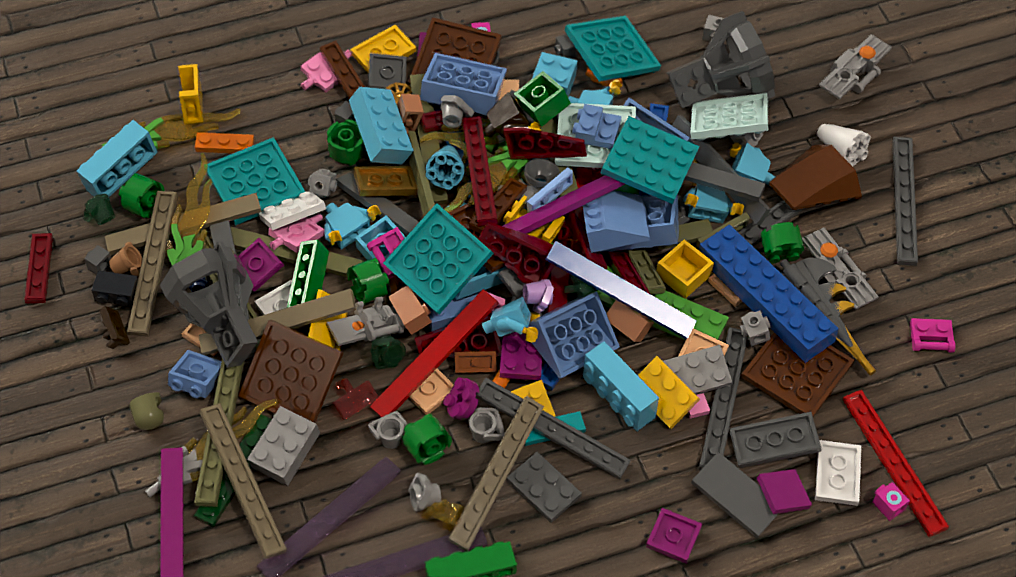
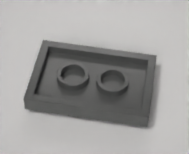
[507,452,582,523]

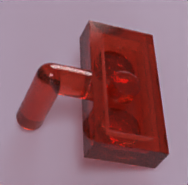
[332,378,379,420]

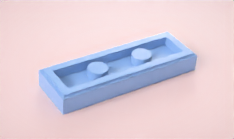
[527,167,573,213]

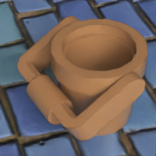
[109,242,142,278]

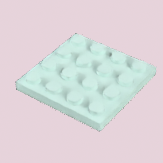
[690,93,768,140]
[555,103,636,168]

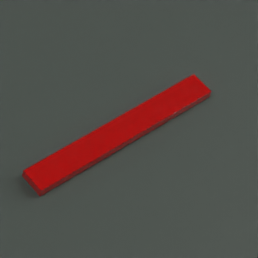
[370,289,499,417]
[843,389,949,538]

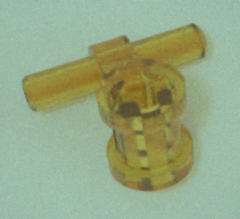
[422,499,465,531]

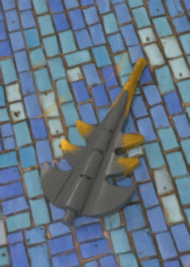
[780,258,876,376]

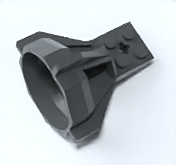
[666,11,775,108]
[160,242,258,368]

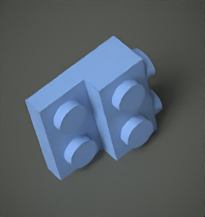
[573,104,622,149]
[168,350,222,398]

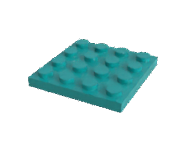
[564,16,661,81]
[600,116,700,204]
[204,137,305,225]
[383,203,494,315]

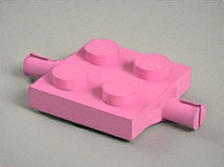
[301,50,352,93]
[268,213,324,253]

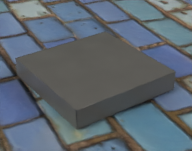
[368,53,406,93]

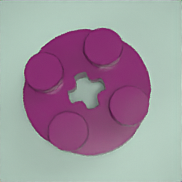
[444,377,479,420]

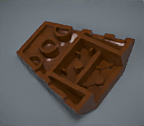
[769,145,862,210]

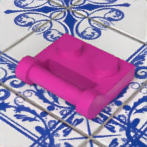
[367,227,404,279]
[910,318,955,353]

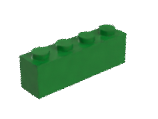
[286,239,329,308]
[425,542,517,577]

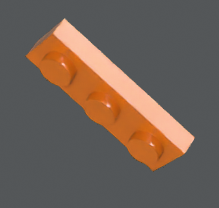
[195,132,254,154]

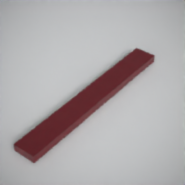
[462,117,498,226]

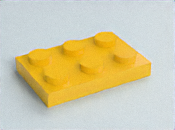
[350,25,416,73]
[638,356,701,429]

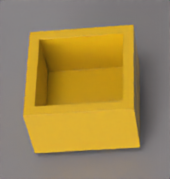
[657,239,714,299]

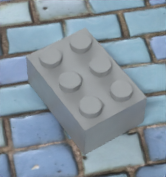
[247,406,320,486]

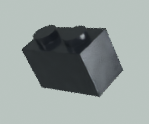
[91,271,138,307]

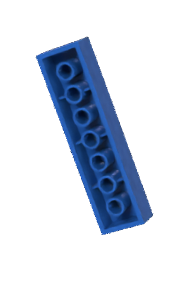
[699,224,839,363]

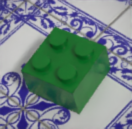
[514,71,571,127]

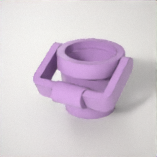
[523,279,554,314]

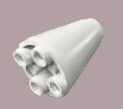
[817,124,871,166]

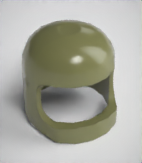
[129,392,164,430]

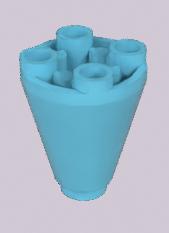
[426,146,464,189]

